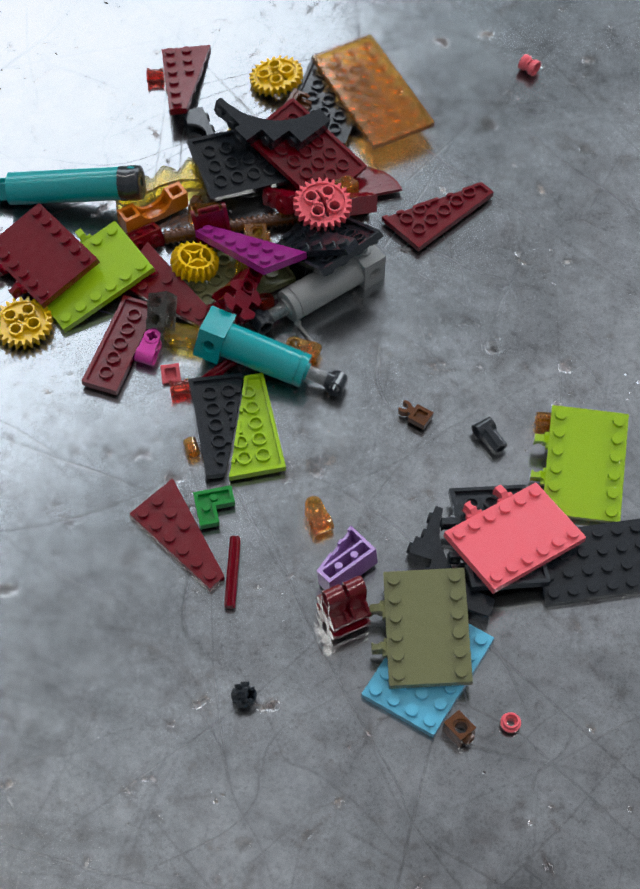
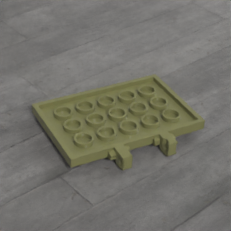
[369,568,473,689]

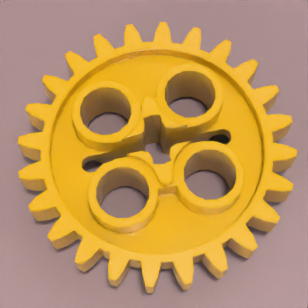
[249,55,304,97]
[0,296,53,350]

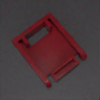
[190,202,231,248]

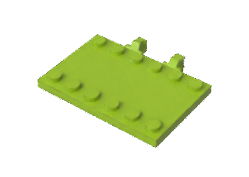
[48,221,155,333]
[530,405,629,523]

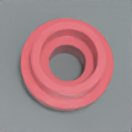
[500,712,521,733]

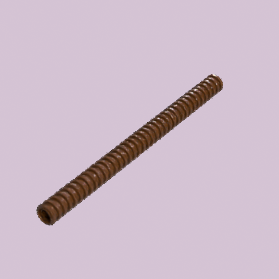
[163,212,359,245]

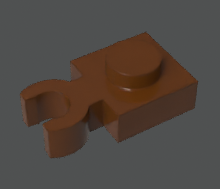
[398,400,434,430]

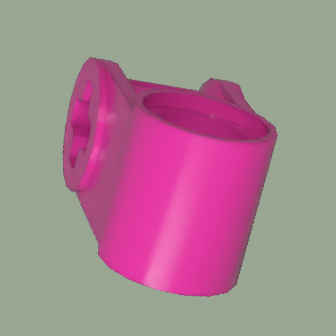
[134,329,162,366]

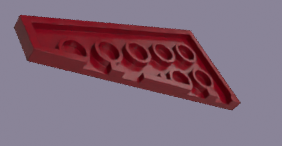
[382,182,494,252]

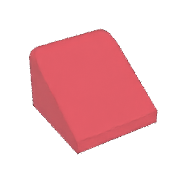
[160,363,181,384]

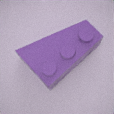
[317,525,378,590]

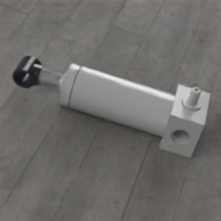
[249,245,386,335]

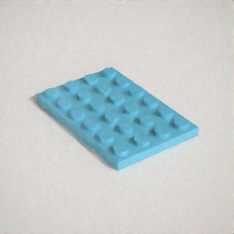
[361,623,494,738]

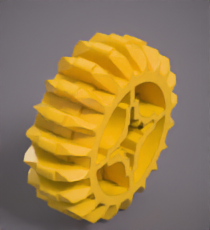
[170,241,219,284]

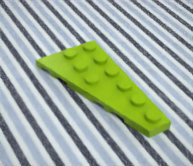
[229,373,286,481]

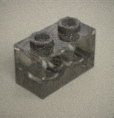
[146,291,177,333]

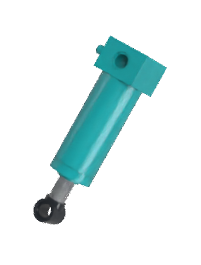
[193,306,348,397]

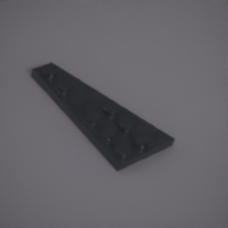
[188,373,244,479]

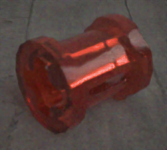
[146,67,164,83]
[169,378,190,397]

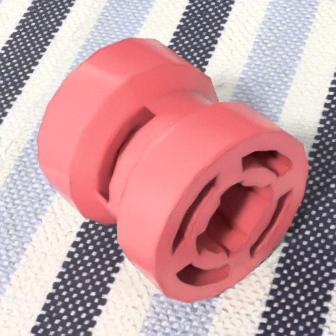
[518,54,541,77]

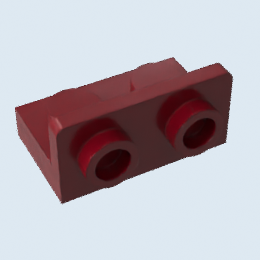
[126,221,165,251]

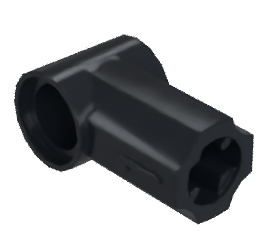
[471,417,507,455]

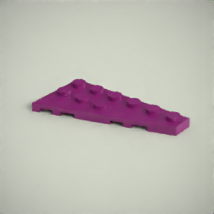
[195,225,307,275]

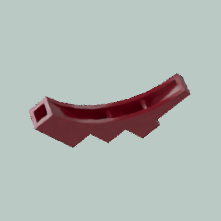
[262,187,377,215]

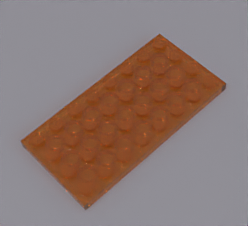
[312,34,435,150]

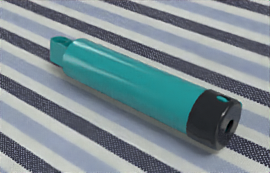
[0,164,146,205]

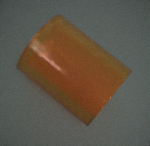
[183,437,200,459]

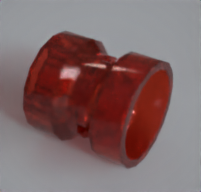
[257,293,275,311]

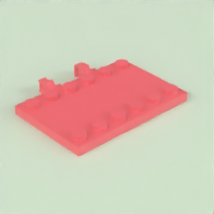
[443,482,586,594]

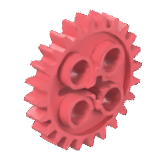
[293,177,352,232]

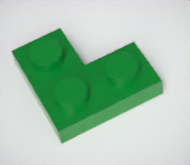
[193,485,235,530]

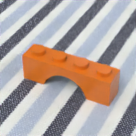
[117,181,189,233]

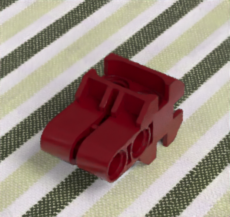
[206,266,263,326]
[316,575,371,640]

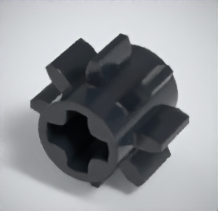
[231,681,257,708]

